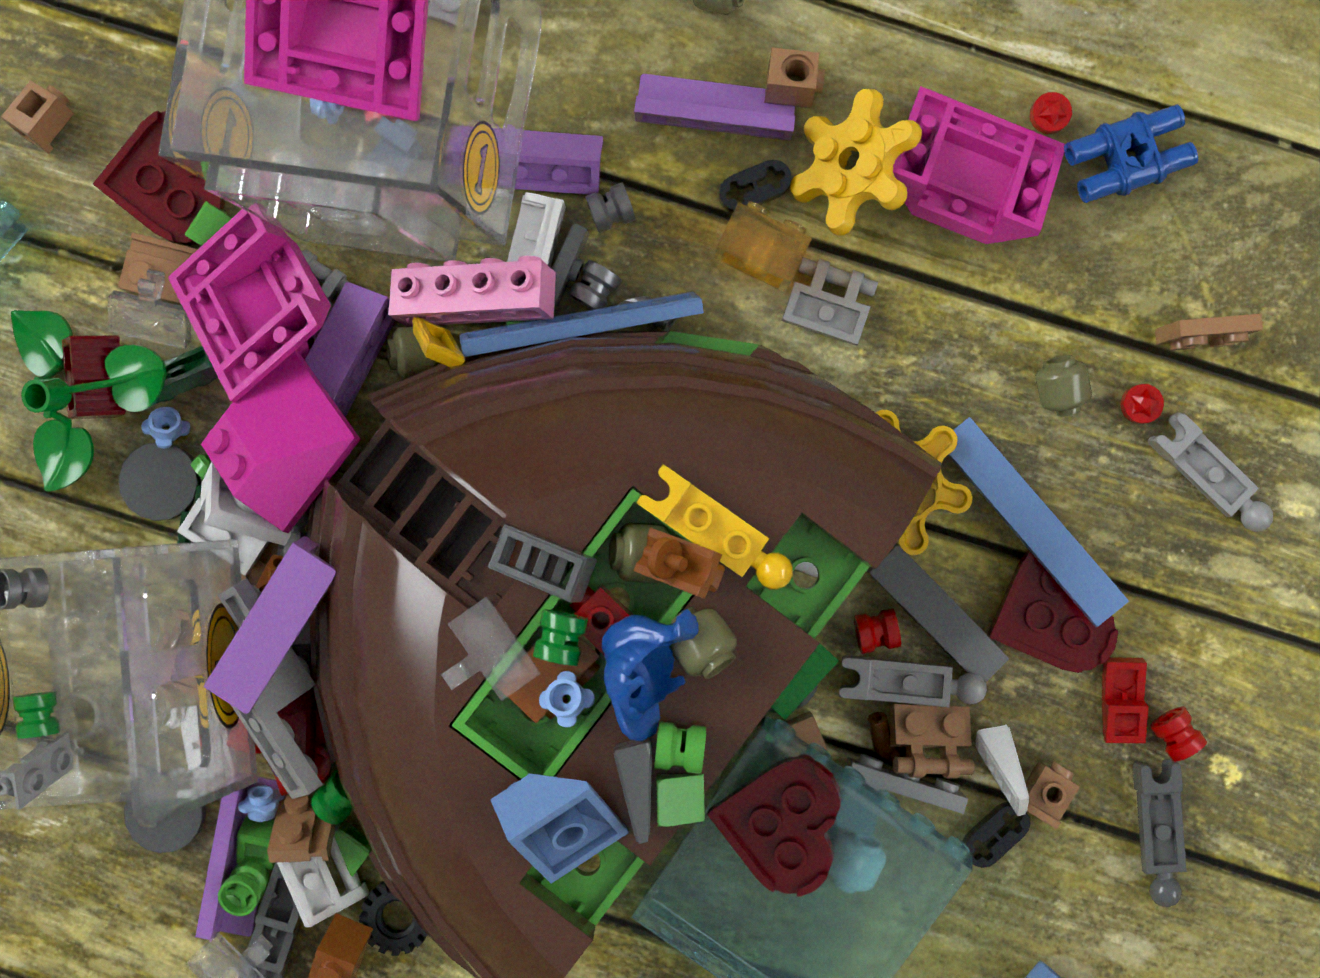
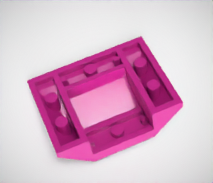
[244,0,428,121]
[893,86,1065,244]
[168,201,331,403]
[201,350,361,533]

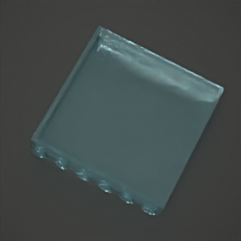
[631,716,973,978]

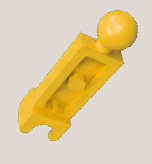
[636,464,793,590]

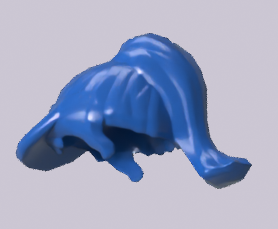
[601,609,699,741]

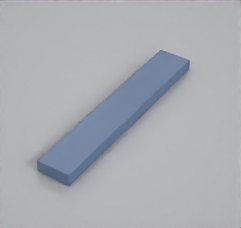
[459,291,704,357]
[948,417,1129,627]

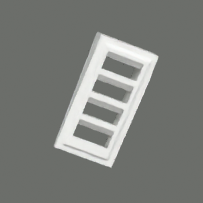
[976,725,1029,816]

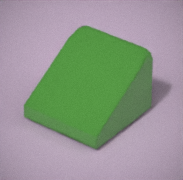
[185,201,234,246]
[657,773,705,827]
[236,816,276,870]
[334,822,372,877]

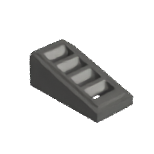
[488,524,597,602]
[613,738,652,844]

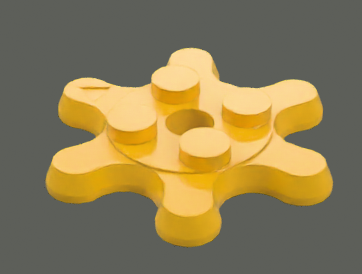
[790,89,922,236]
[875,410,973,555]

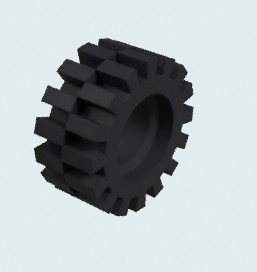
[359,881,428,956]

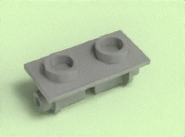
[0,732,74,810]

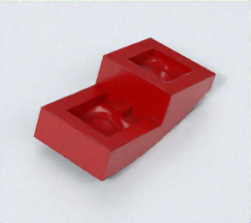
[1102,657,1149,744]

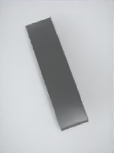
[867,544,1009,682]
[240,862,302,978]

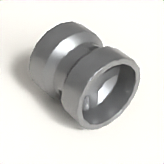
[585,183,636,234]
[568,260,622,310]
[0,568,49,610]

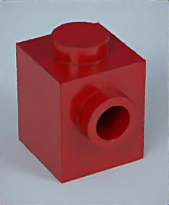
[569,584,634,656]

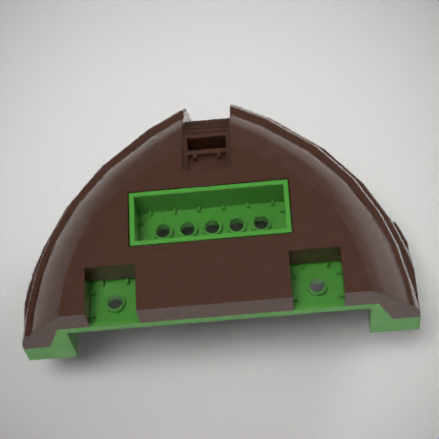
[306,331,941,978]

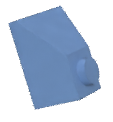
[490,774,629,883]

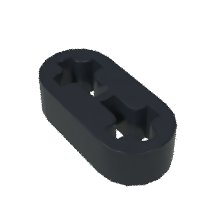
[719,159,791,214]
[962,802,1030,868]

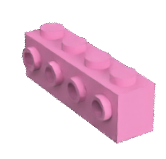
[388,256,556,327]

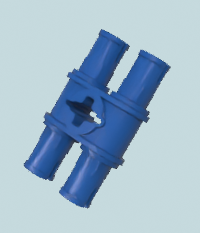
[1064,104,1198,203]

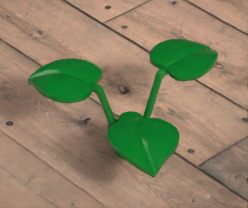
[11,310,167,492]

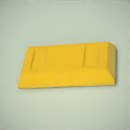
[412,317,465,367]

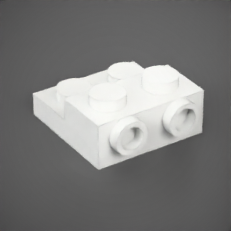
[200,462,291,546]

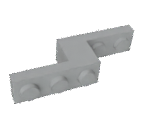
[217,578,323,799]
[834,754,968,836]

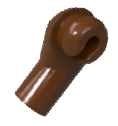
[867,712,906,762]

